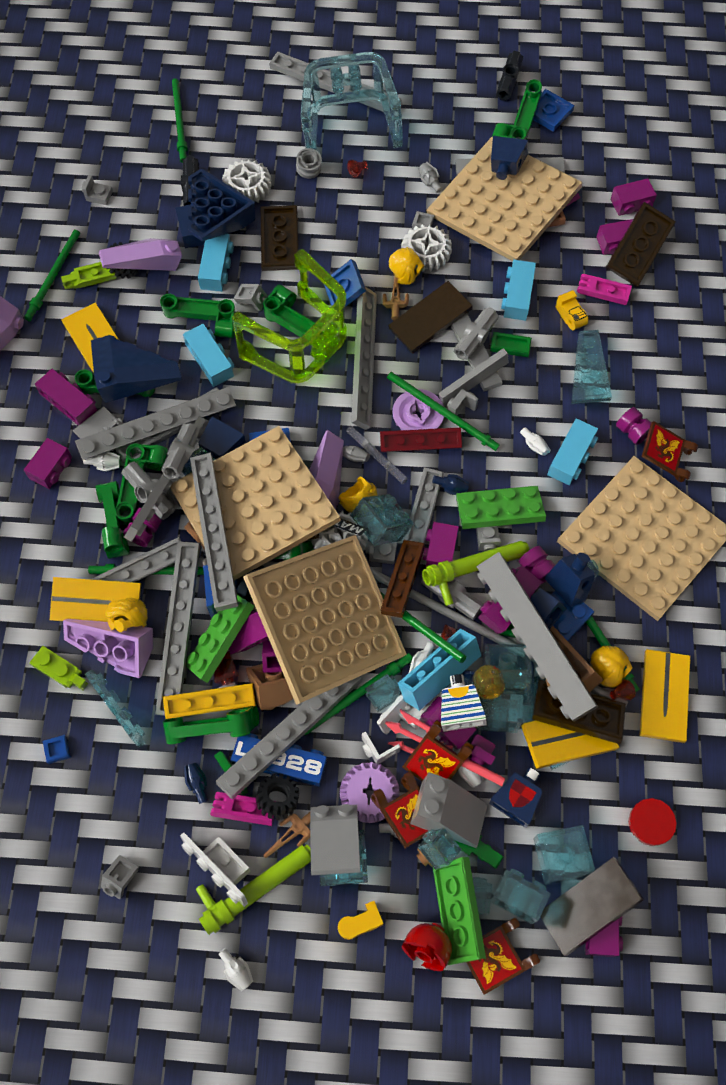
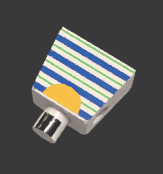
[441,674,487,732]

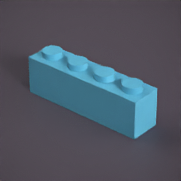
[398,628,481,711]

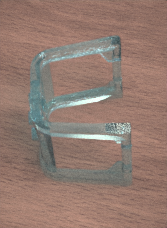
[300,52,403,150]

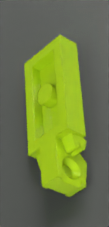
[61,262,116,289]
[29,646,88,691]

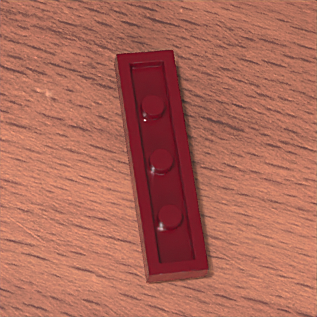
[380,427,462,452]

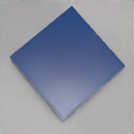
[43,735,71,764]

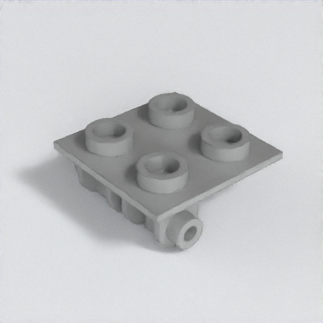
[73,406,124,439]

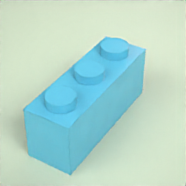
[198,234,234,292]
[501,259,536,321]
[183,324,234,387]
[547,418,599,485]

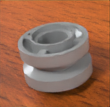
[296,148,322,179]

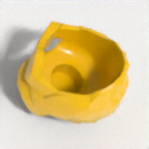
[388,247,425,285]
[338,476,378,515]
[105,598,148,632]
[590,645,632,687]

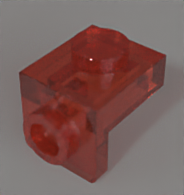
[214,651,239,686]

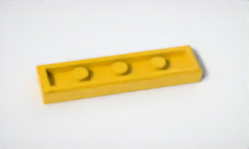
[163,683,256,719]

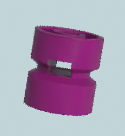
[616,407,651,445]
[123,508,162,547]
[518,545,555,585]

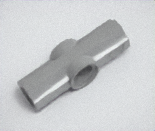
[454,307,499,360]
[161,423,199,479]
[122,461,176,520]
[421,579,484,620]

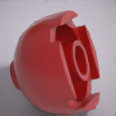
[402,923,452,972]

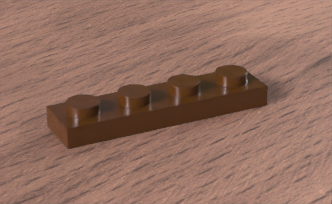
[380,540,425,618]

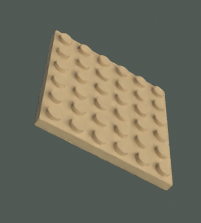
[427,137,582,261]
[170,426,341,580]
[557,456,726,621]
[243,535,406,705]

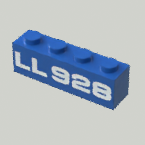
[231,733,327,787]

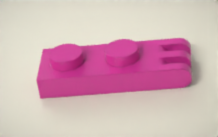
[577,274,632,305]
[210,792,276,826]

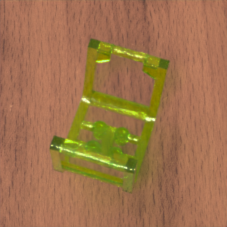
[232,249,347,383]

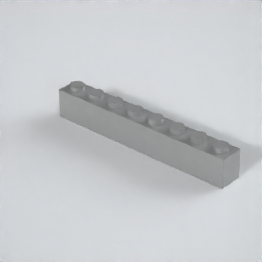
[476,552,598,721]

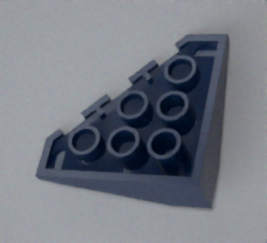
[188,168,255,241]
[91,335,182,403]

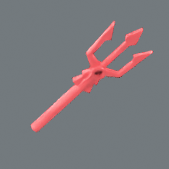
[385,709,506,786]

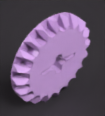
[393,389,444,430]
[340,762,399,823]

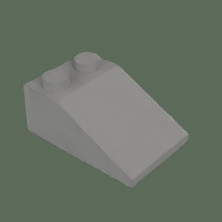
[410,772,488,848]
[310,804,360,875]

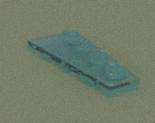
[571,330,612,404]

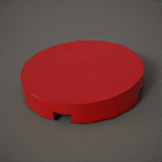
[628,798,677,846]

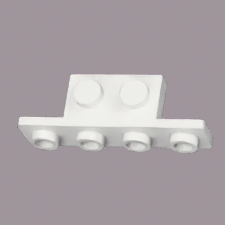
[377,692,442,735]
[180,833,250,907]

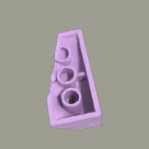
[99,238,182,271]
[0,296,24,351]
[309,430,344,510]
[63,619,153,678]

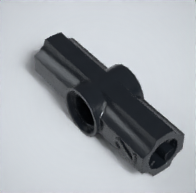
[496,51,523,101]
[181,156,199,206]

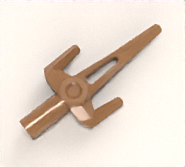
[383,275,409,321]
[264,812,310,858]

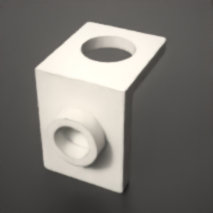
[362,732,401,764]

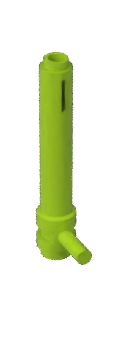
[422,541,529,606]
[196,844,311,935]

